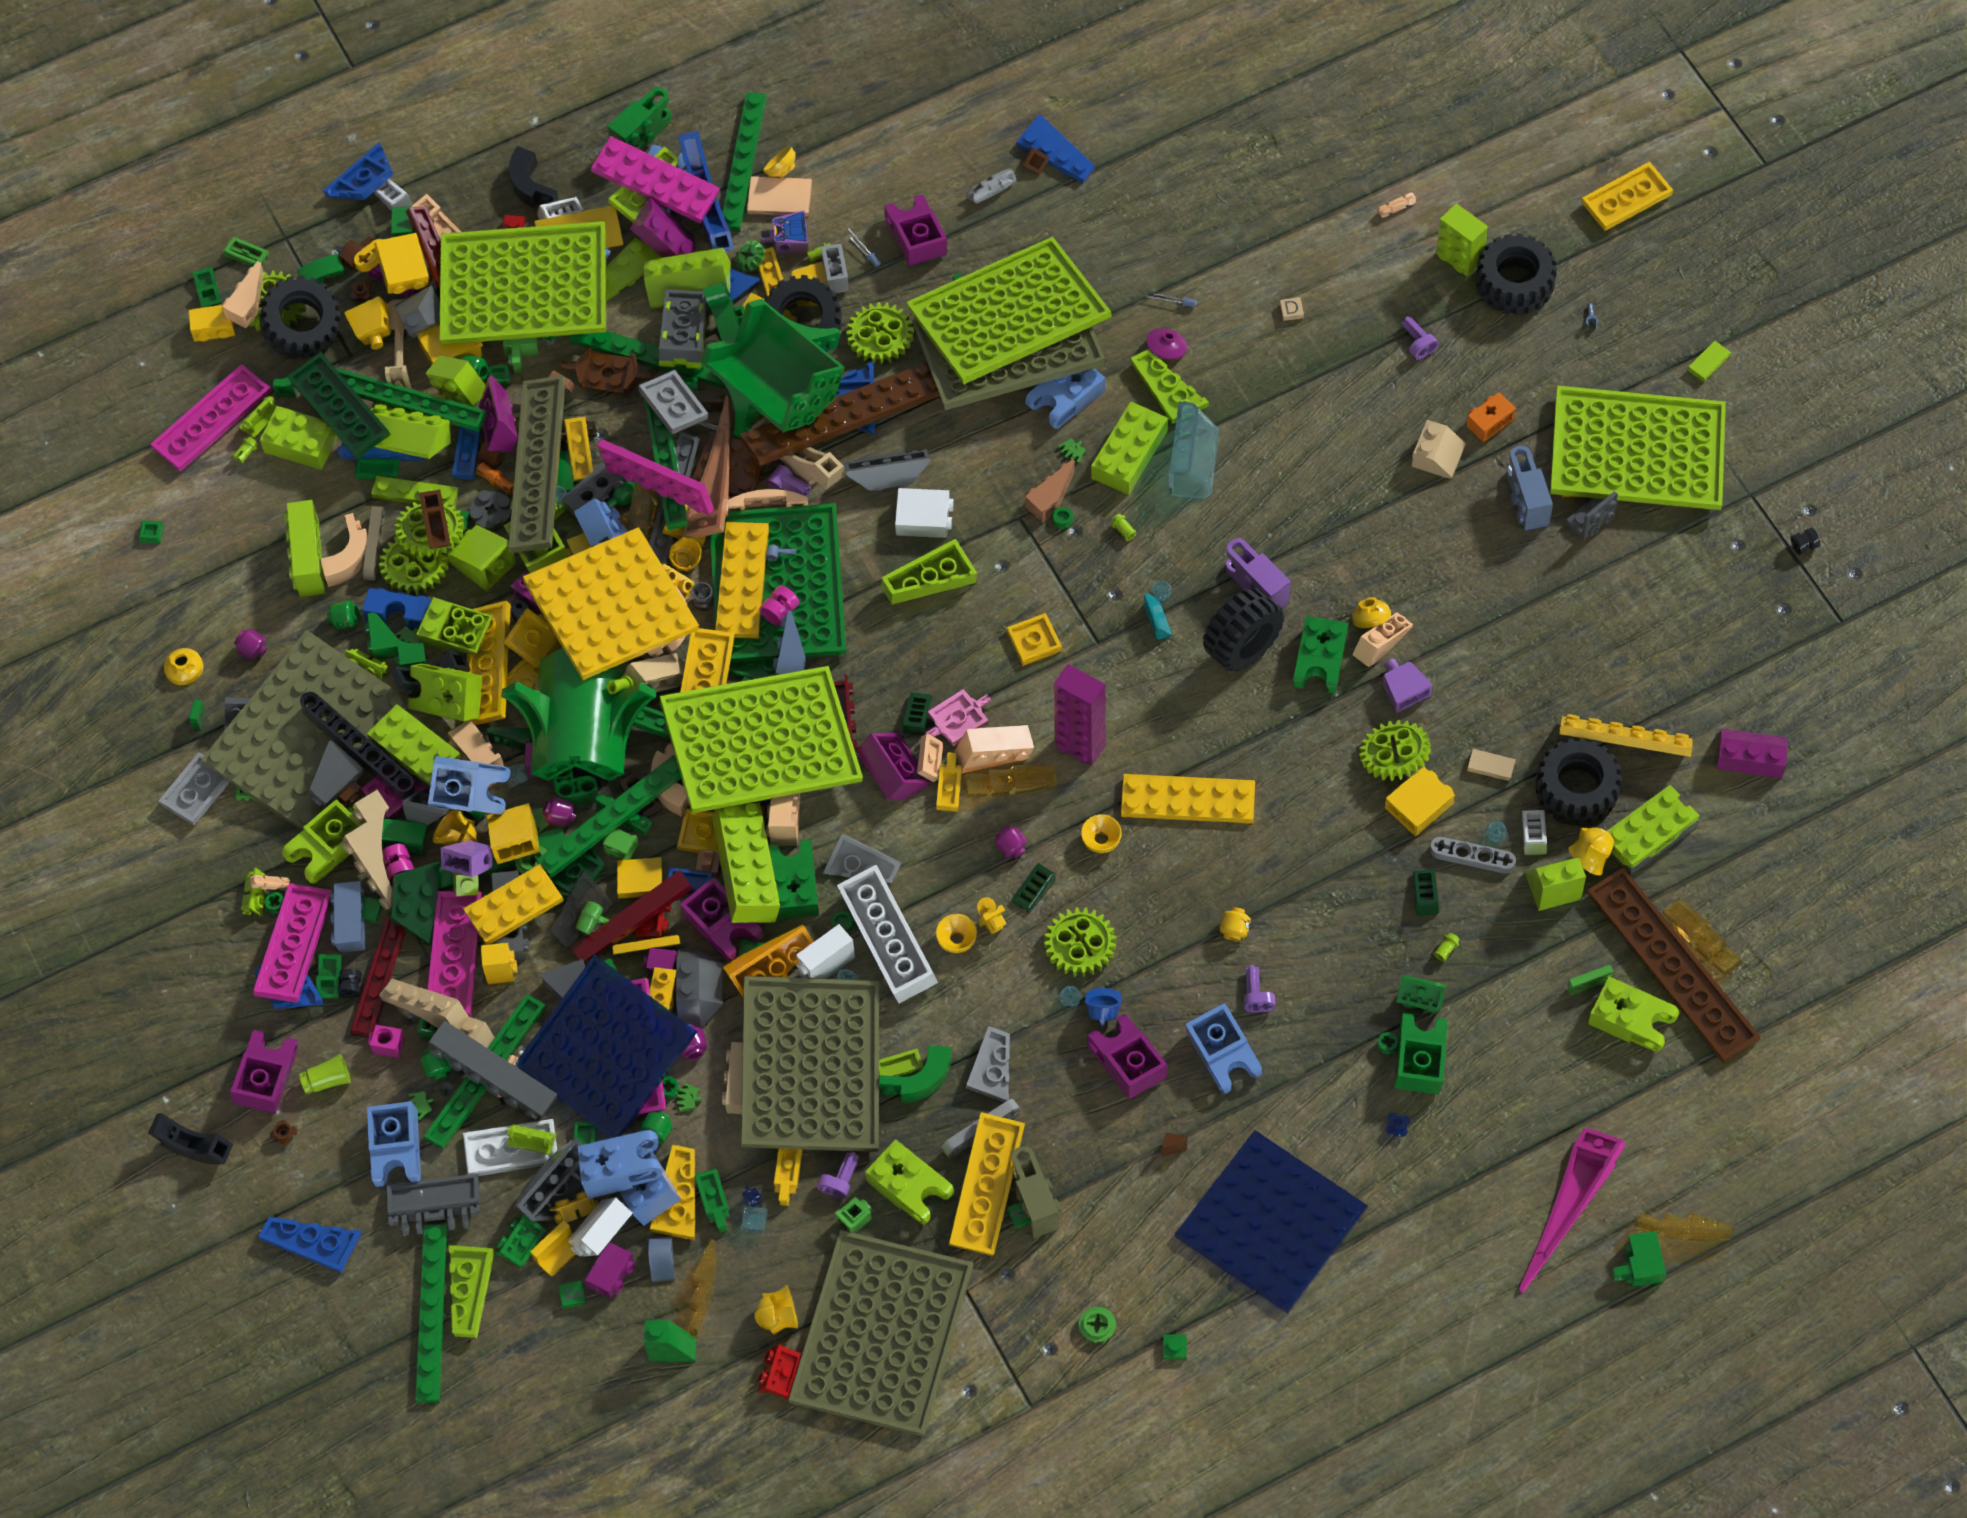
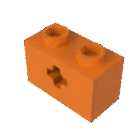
[1466,392,1516,443]

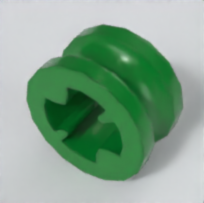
[264,892,284,915]
[1377,1032,1398,1055]
[662,1076,679,1100]

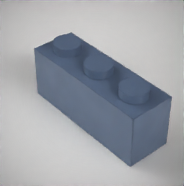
[330,881,365,953]

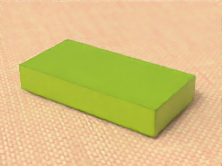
[1688,341,1731,382]
[879,1048,924,1078]

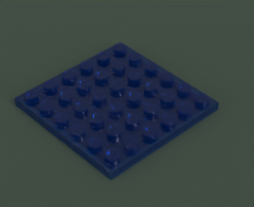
[515,954,698,1138]
[1175,1130,1368,1314]

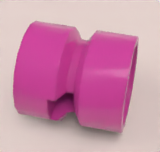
[759,585,799,626]
[382,844,414,885]

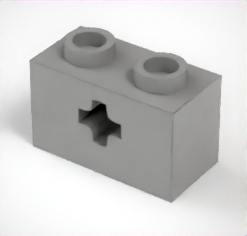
[821,243,849,293]

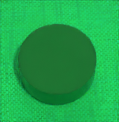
[1052,507,1073,529]
[831,911,853,933]

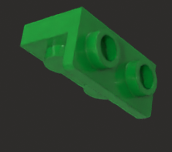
[1396,975,1447,1013]
[494,1214,547,1268]

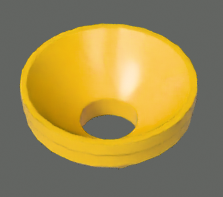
[763,146,795,178]
[1352,597,1391,628]
[164,648,204,685]
[1081,814,1122,853]
[936,914,977,953]

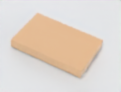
[747,176,812,217]

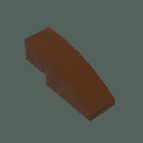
[419,489,451,549]

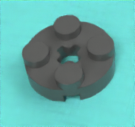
[469,490,512,532]

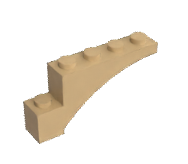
[751,417,844,490]
[342,790,392,911]
[379,979,495,1048]

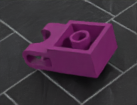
[884,194,947,266]
[680,877,764,963]
[1087,1014,1167,1100]
[231,1030,298,1114]

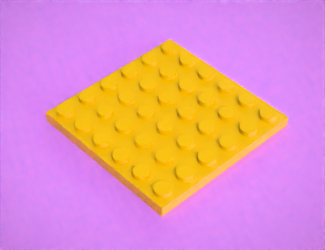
[523,527,699,680]

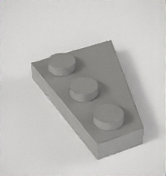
[823,834,902,883]
[965,1026,1010,1103]

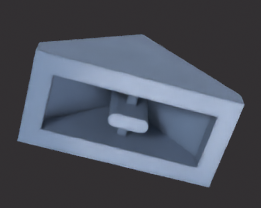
[648,1236,675,1283]

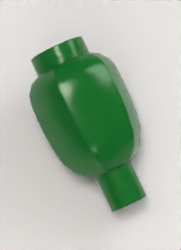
[606,481,643,507]

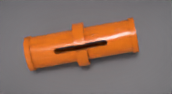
[476,462,514,495]

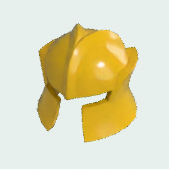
[433,809,477,846]
[1569,828,1614,875]
[754,1285,798,1335]

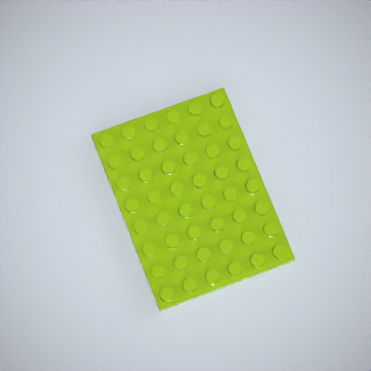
[440,221,606,345]
[906,237,1112,384]
[1550,386,1726,510]
[659,666,863,813]

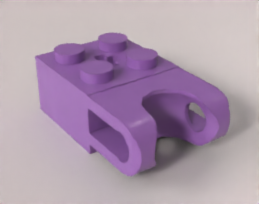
[1226,538,1291,608]

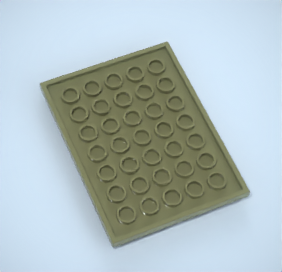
[912,320,1106,410]
[201,630,409,831]
[741,976,879,1152]
[789,1230,974,1437]

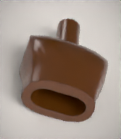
[338,236,374,270]

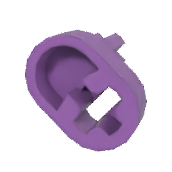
[1401,317,1439,360]
[1244,965,1276,1012]
[816,1152,860,1199]

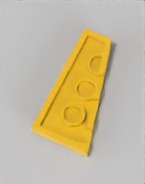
[650,1145,695,1240]

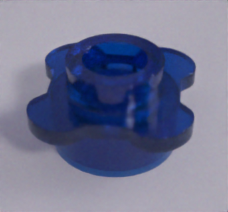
[1386,1113,1410,1137]
[742,1185,763,1208]

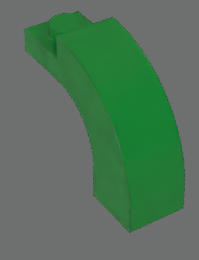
[879,1045,952,1103]

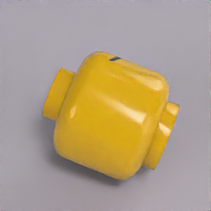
[1219,907,1251,942]

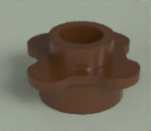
[350,282,372,302]
[270,1120,297,1146]

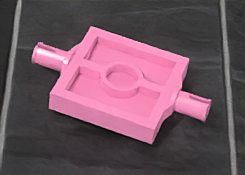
[925,689,991,746]

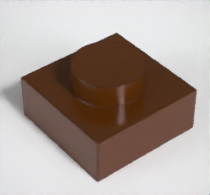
[339,781,361,808]

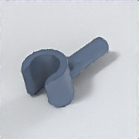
[1585,304,1598,329]
[766,545,796,561]

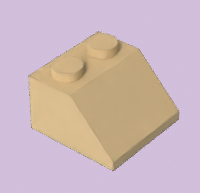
[1412,420,1466,479]

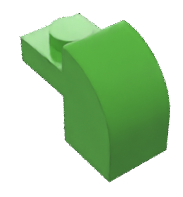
[503,337,538,374]

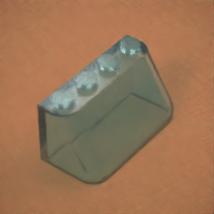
[1169,401,1219,499]

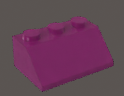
[630,197,696,258]
[479,376,519,453]
[1716,729,1788,778]
[856,733,932,800]

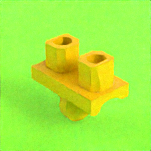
[662,563,694,601]
[976,897,1006,935]

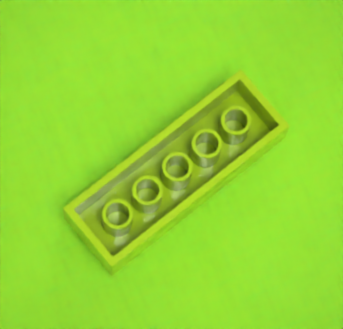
[712,803,780,923]

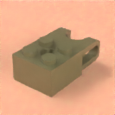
[1012,1146,1061,1238]

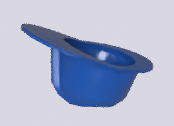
[1085,988,1122,1026]

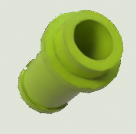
[806,242,830,264]
[232,437,258,464]
[1111,514,1137,541]
[607,675,635,694]
[1433,933,1460,962]

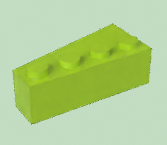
[881,539,977,605]

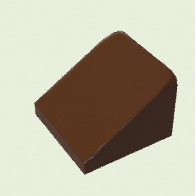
[1020,146,1050,175]
[477,442,502,470]
[1162,1133,1188,1156]

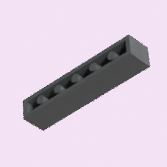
[428,1020,557,1121]

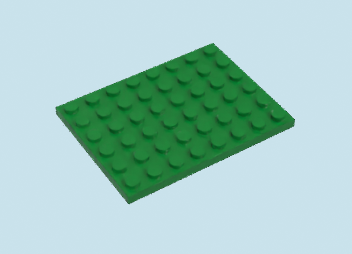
[710,503,847,663]

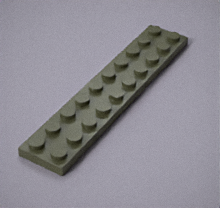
[508,375,565,553]

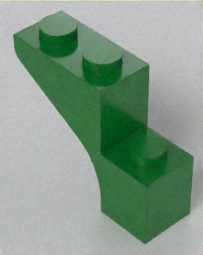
[365,613,427,668]

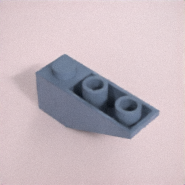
[773,610,806,675]

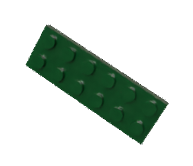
[287,352,391,459]

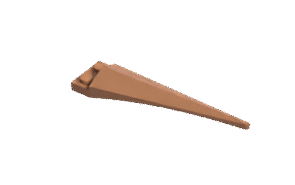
[683,396,731,538]

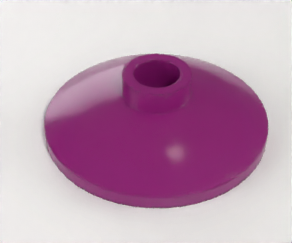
[1146,328,1187,360]

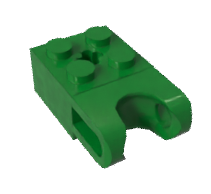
[607,87,672,151]
[1293,616,1349,694]
[768,839,819,920]
[1394,1013,1448,1095]

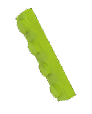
[371,476,459,507]

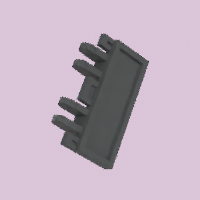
[387,1173,481,1236]

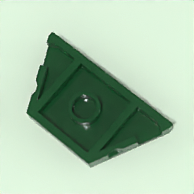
[546,846,605,902]
[389,862,440,946]

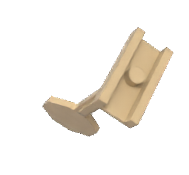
[385,299,411,389]

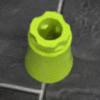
[299,1054,351,1094]

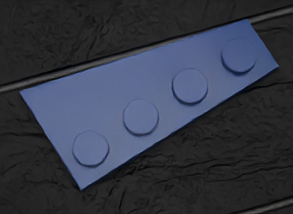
[1016,114,1095,184]
[258,1217,362,1273]

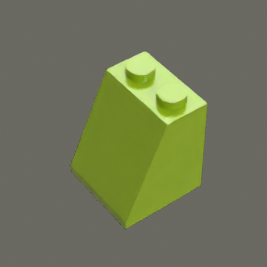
[447,525,516,592]
[1524,857,1586,911]

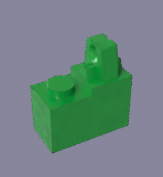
[1612,1231,1666,1287]

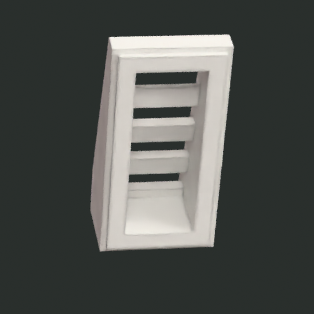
[373,179,412,211]
[537,197,584,220]
[1522,810,1547,855]

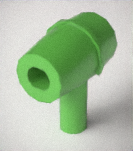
[575,901,609,935]

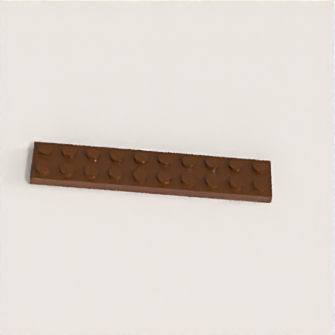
[740,362,939,466]
[1587,867,1761,1064]

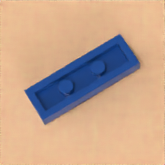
[452,427,482,480]

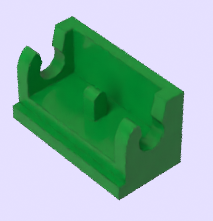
[382,819,427,856]

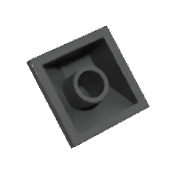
[395,285,440,341]
[403,791,451,825]

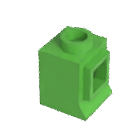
[602,829,639,860]
[835,1197,872,1233]

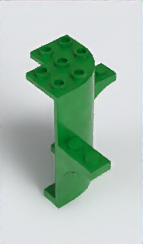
[701,299,845,438]
[501,648,656,781]

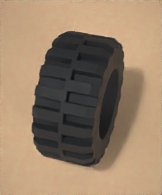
[1476,234,1557,315]
[260,275,341,359]
[764,275,842,330]
[1203,588,1284,671]
[1535,738,1622,825]

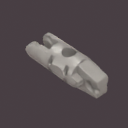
[966,168,1016,203]

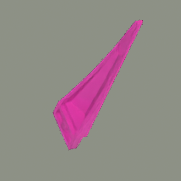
[1519,1128,1626,1294]

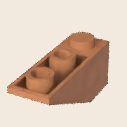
[1025,459,1075,523]

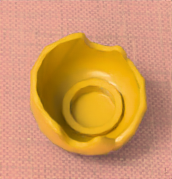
[669,537,702,571]

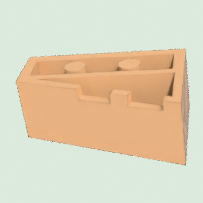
[447,720,504,788]
[955,725,1034,774]
[766,793,800,846]

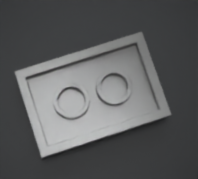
[639,370,708,434]
[158,752,230,826]

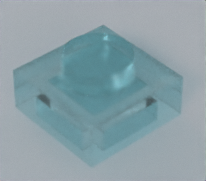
[741,1206,768,1233]

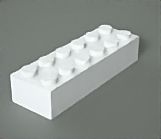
[837,865,938,1003]

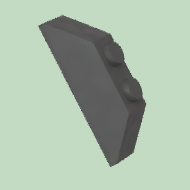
[844,449,930,491]
[676,947,723,1031]
[515,1138,585,1221]

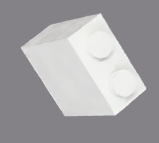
[895,488,954,538]
[796,924,855,979]
[567,1198,632,1257]

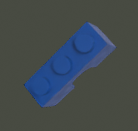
[362,588,431,629]

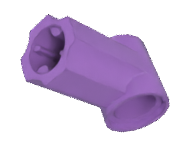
[766,465,811,497]

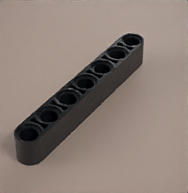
[300,691,415,800]

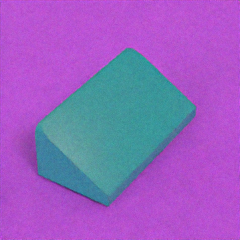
[1144,593,1172,640]

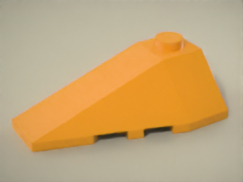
[723,925,814,998]

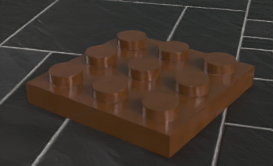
[693,431,766,497]

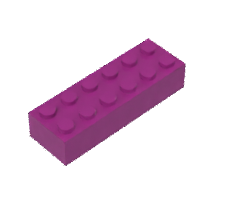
[1053,664,1106,766]

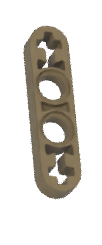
[363,506,385,581]

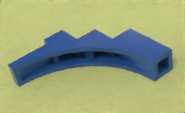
[678,131,734,252]

